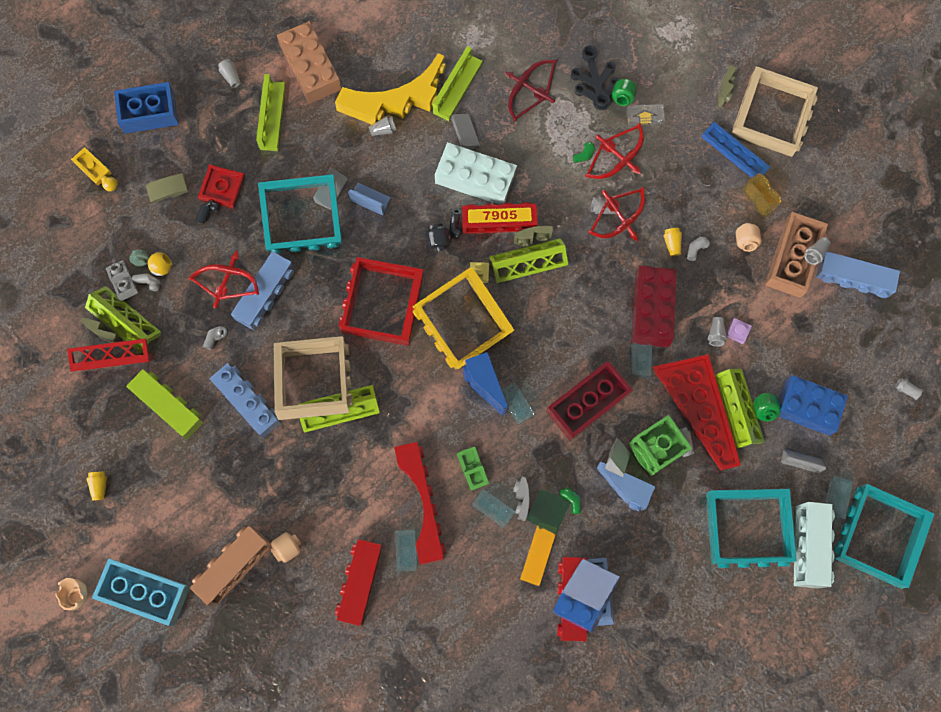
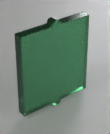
[526,489,570,534]

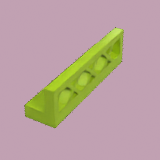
[433,46,483,121]
[256,74,286,151]
[489,239,568,283]
[85,286,161,354]
[715,369,765,449]
[298,385,380,433]

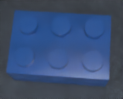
[114,82,179,134]
[779,375,848,436]

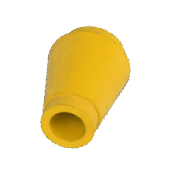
[663,228,682,256]
[87,471,107,500]

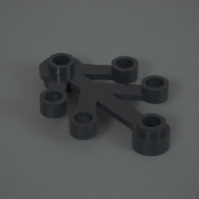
[570,45,619,110]

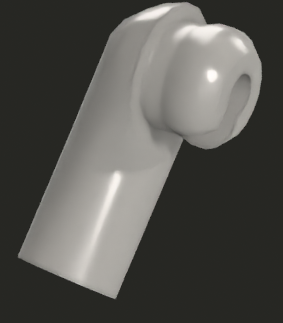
[687,237,710,261]

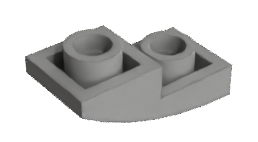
[106,260,138,301]
[513,477,529,521]

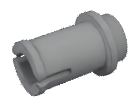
[895,378,923,400]

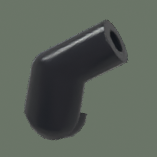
[195,200,219,224]
[449,209,462,238]

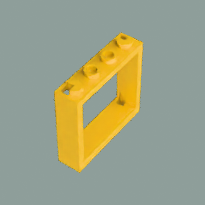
[413,267,514,370]

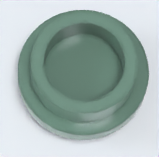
[129,250,149,266]

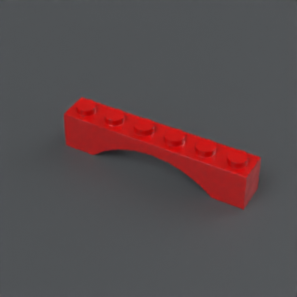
[394,442,447,566]

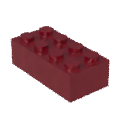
[631,265,677,348]
[546,361,633,442]

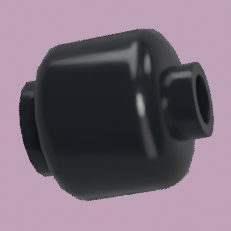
[425,223,451,252]

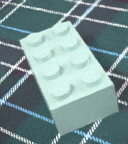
[435,142,517,205]
[794,502,835,588]

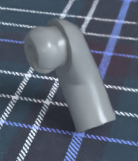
[132,273,161,291]
[203,326,227,350]

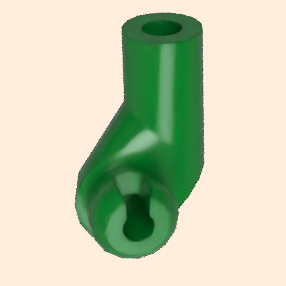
[572,141,595,163]
[559,487,581,514]

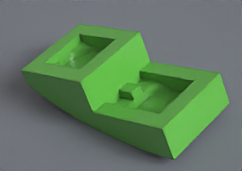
[456,446,489,491]

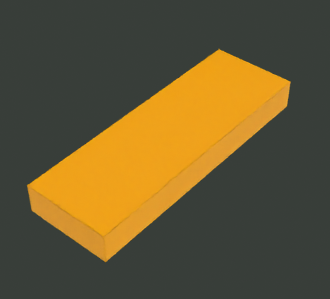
[520,522,557,586]

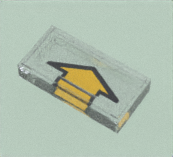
[627,104,665,125]

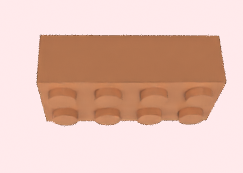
[277,21,341,104]
[765,212,828,298]
[190,526,272,606]

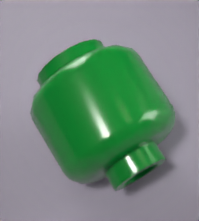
[612,79,637,106]
[753,393,781,422]

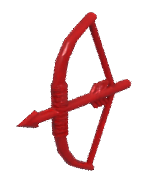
[585,123,644,179]
[588,187,645,241]
[188,250,259,308]

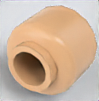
[736,223,761,252]
[270,532,301,563]

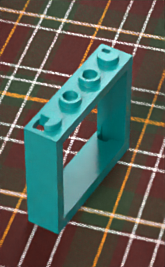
[258,174,343,254]
[833,484,934,589]
[706,489,797,568]

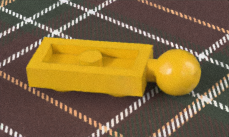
[71,147,118,192]

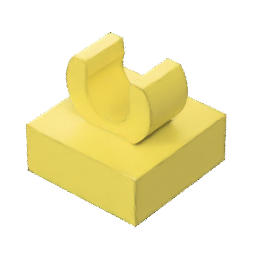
[470,262,489,283]

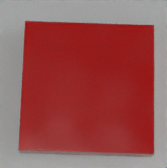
[198,164,245,209]

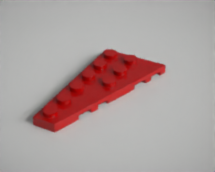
[652,354,741,471]

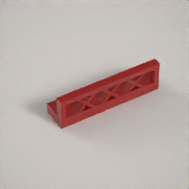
[67,338,153,372]

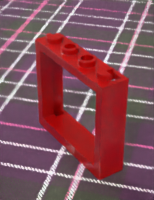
[338,257,424,346]

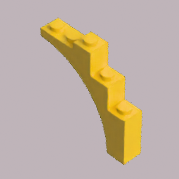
[335,53,446,125]

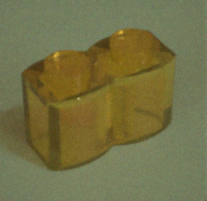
[743,173,782,217]

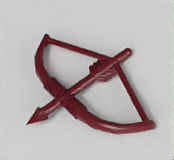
[504,60,557,122]

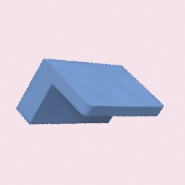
[348,183,391,215]

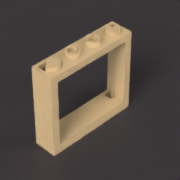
[731,66,818,157]
[274,336,352,420]

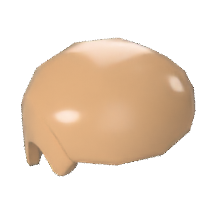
[55,578,88,610]

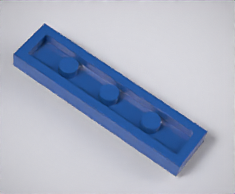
[701,122,770,182]

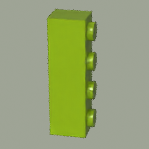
[126,369,203,440]

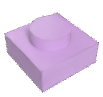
[726,318,751,344]

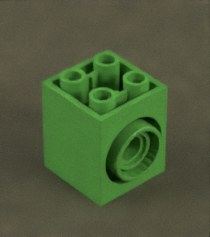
[628,415,692,477]

